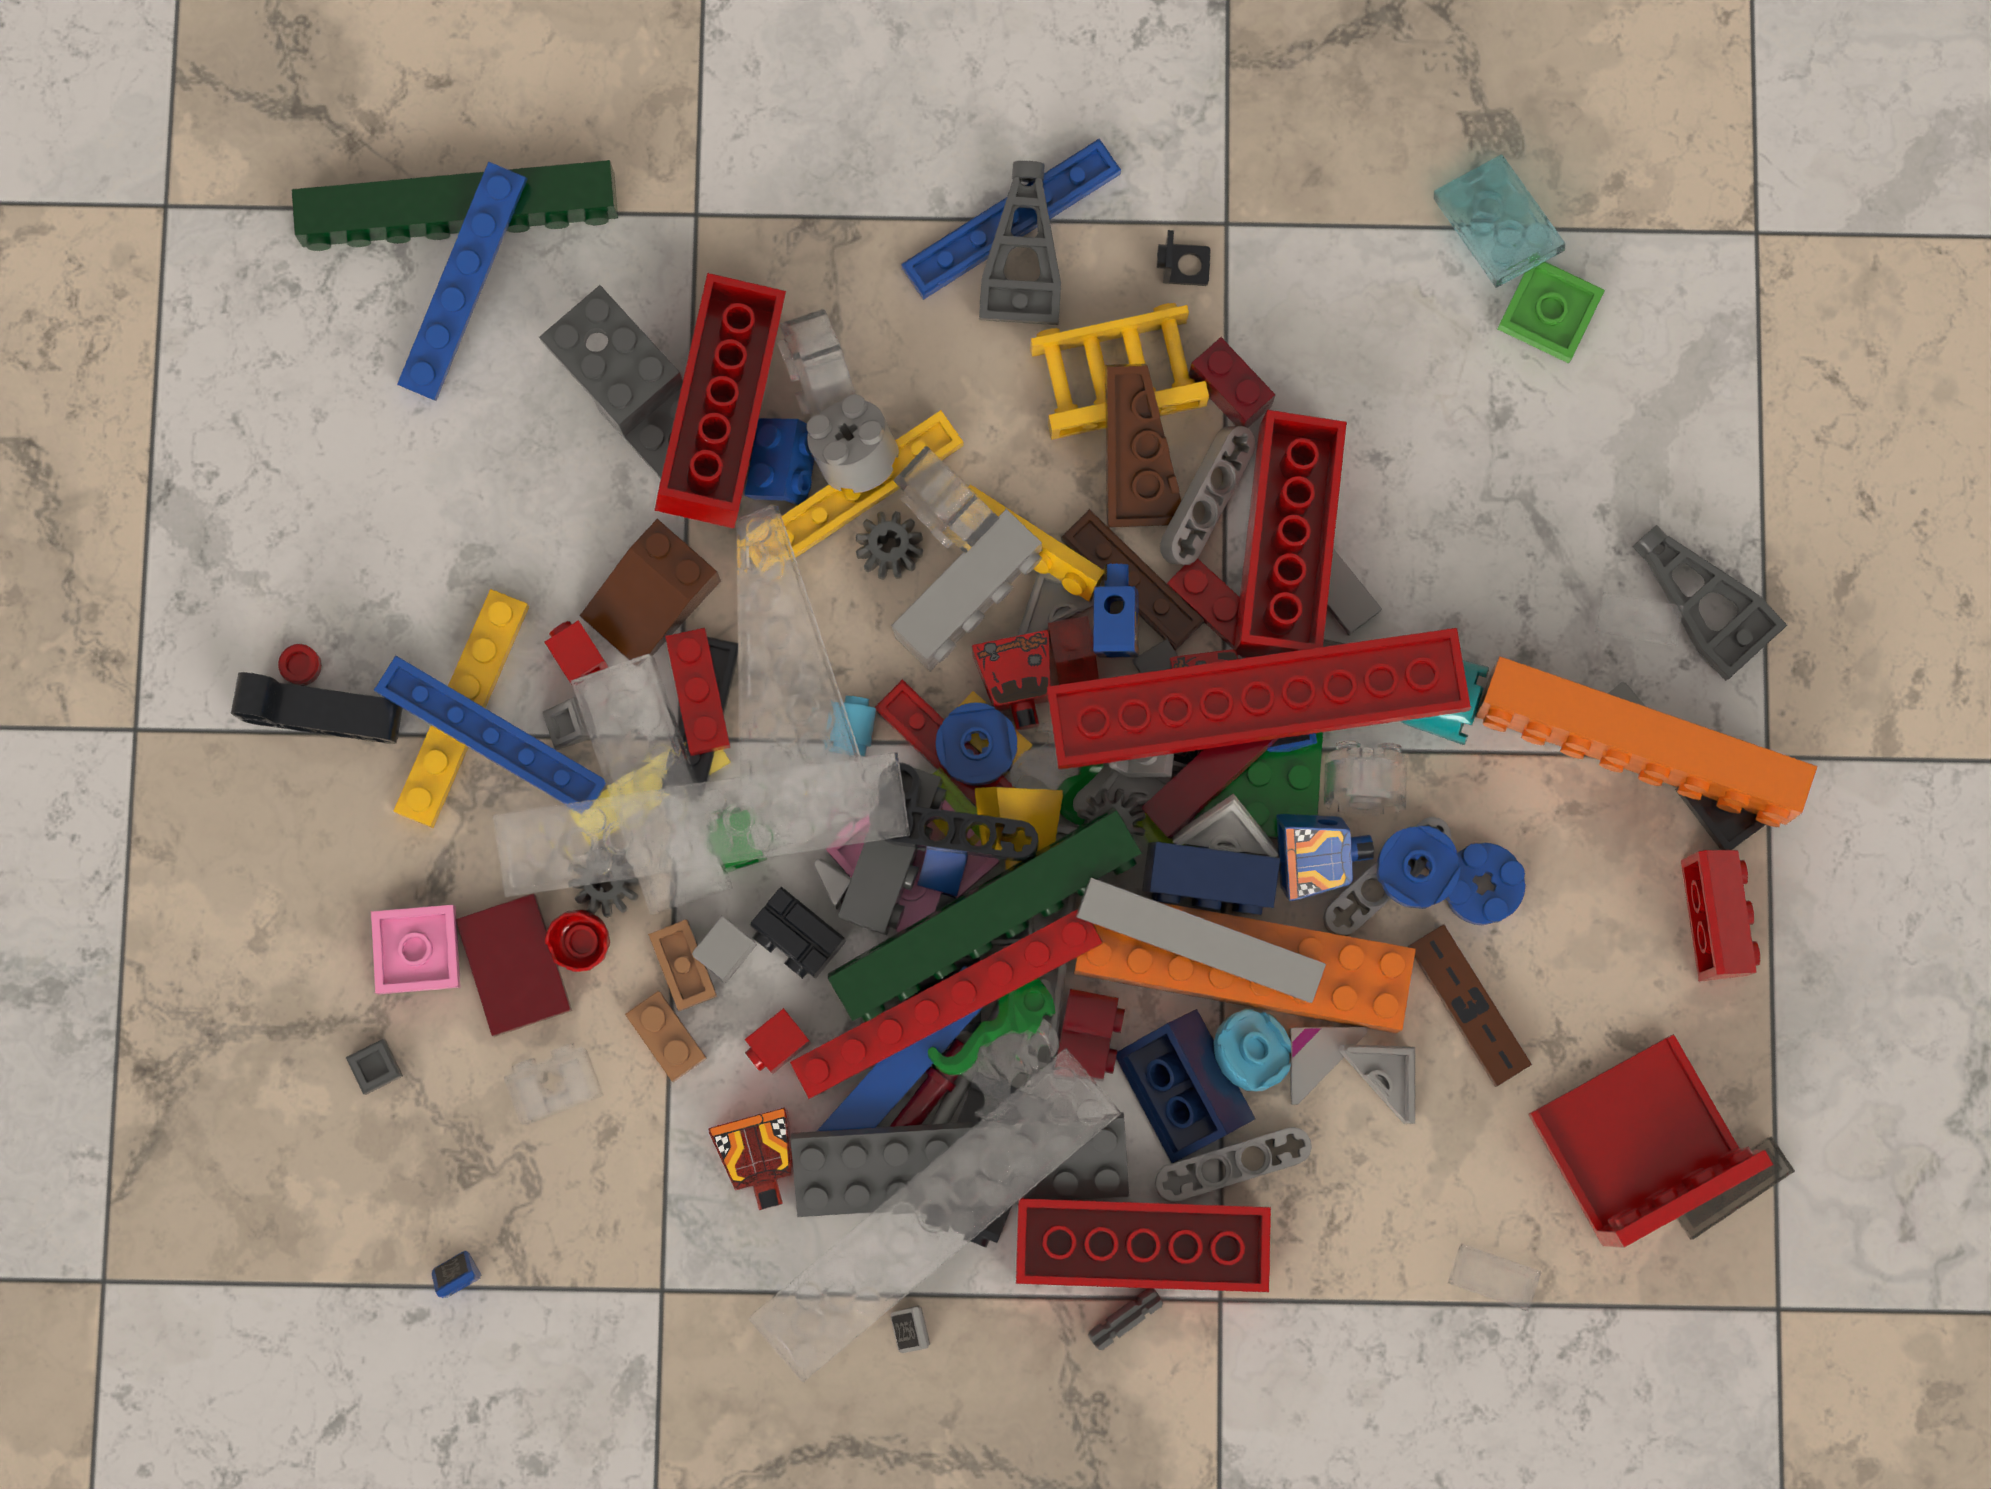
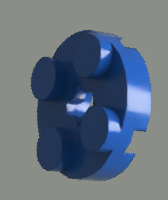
[936,702,1017,786]
[1377,826,1460,909]
[1446,843,1526,925]

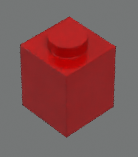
[544,620,609,689]
[744,1008,811,1074]

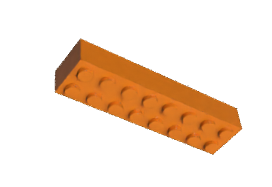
[1475,656,1818,827]
[1074,902,1416,1033]

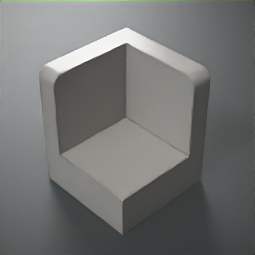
[692,916,757,983]

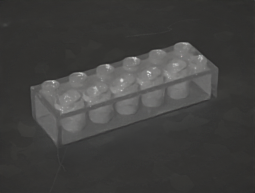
[571,654,733,915]

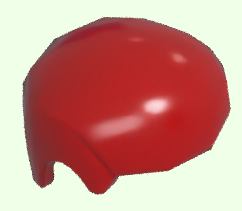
[545,909,610,972]

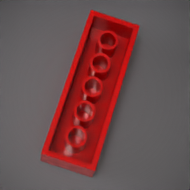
[655,273,786,529]
[1234,410,1347,657]
[1015,1199,1271,1292]

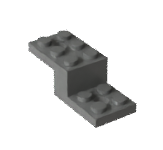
[539,285,683,479]

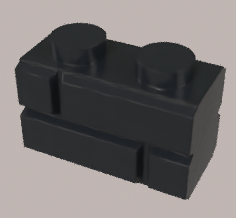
[750,886,846,979]

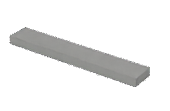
[1076,878,1326,1003]

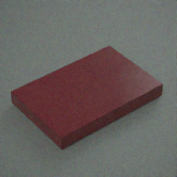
[456,893,572,1037]

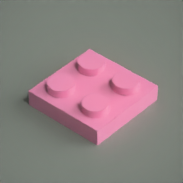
[371,905,461,995]

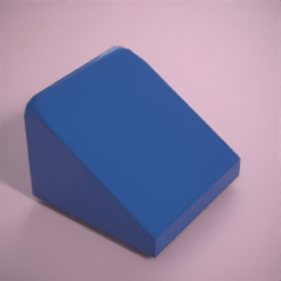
[917,849,968,897]

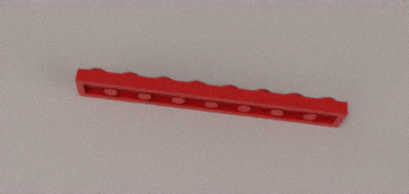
[790,909,1103,1099]

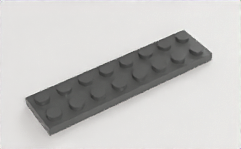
[790,1112,1129,1217]

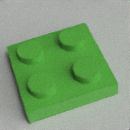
[1497,256,1605,363]

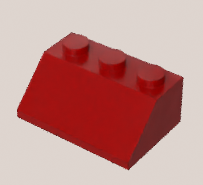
[1681,850,1760,982]

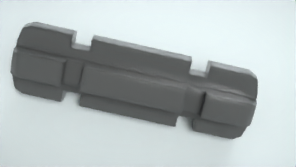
[1088,1288,1163,1350]

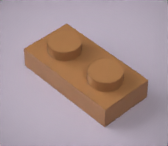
[648,919,718,1012]
[625,991,707,1082]

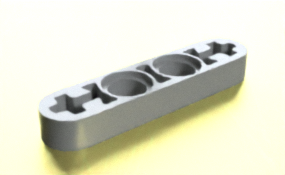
[1160,426,1255,565]
[1323,817,1451,936]
[1155,1127,1312,1202]

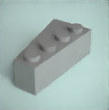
[891,509,1042,672]

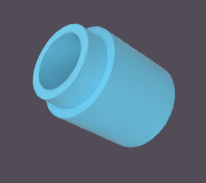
[830,696,876,756]

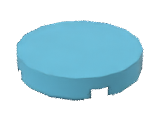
[1214,1009,1292,1091]

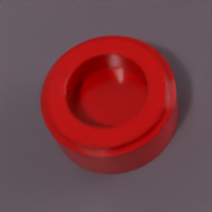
[278,644,322,686]

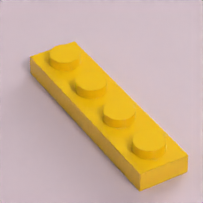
[956,484,1104,602]

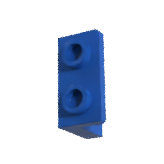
[744,418,815,506]

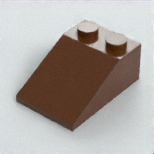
[580,519,721,670]

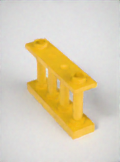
[1030,303,1209,440]

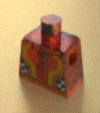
[708,1107,794,1211]

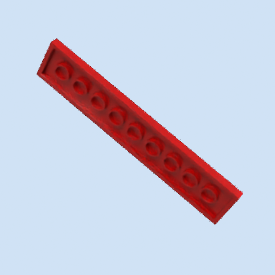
[1047,628,1471,770]

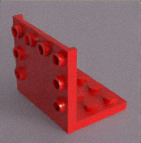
[1528,1034,1774,1248]

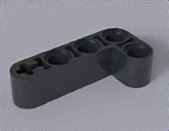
[231,672,403,744]
[876,763,1039,861]

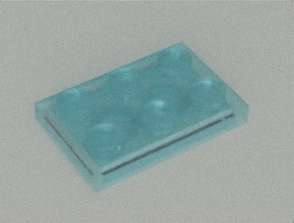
[1434,154,1565,288]

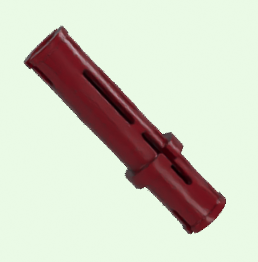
[889,1038,964,1127]

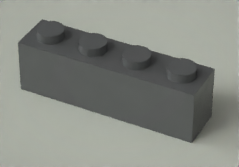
[838,761,947,936]

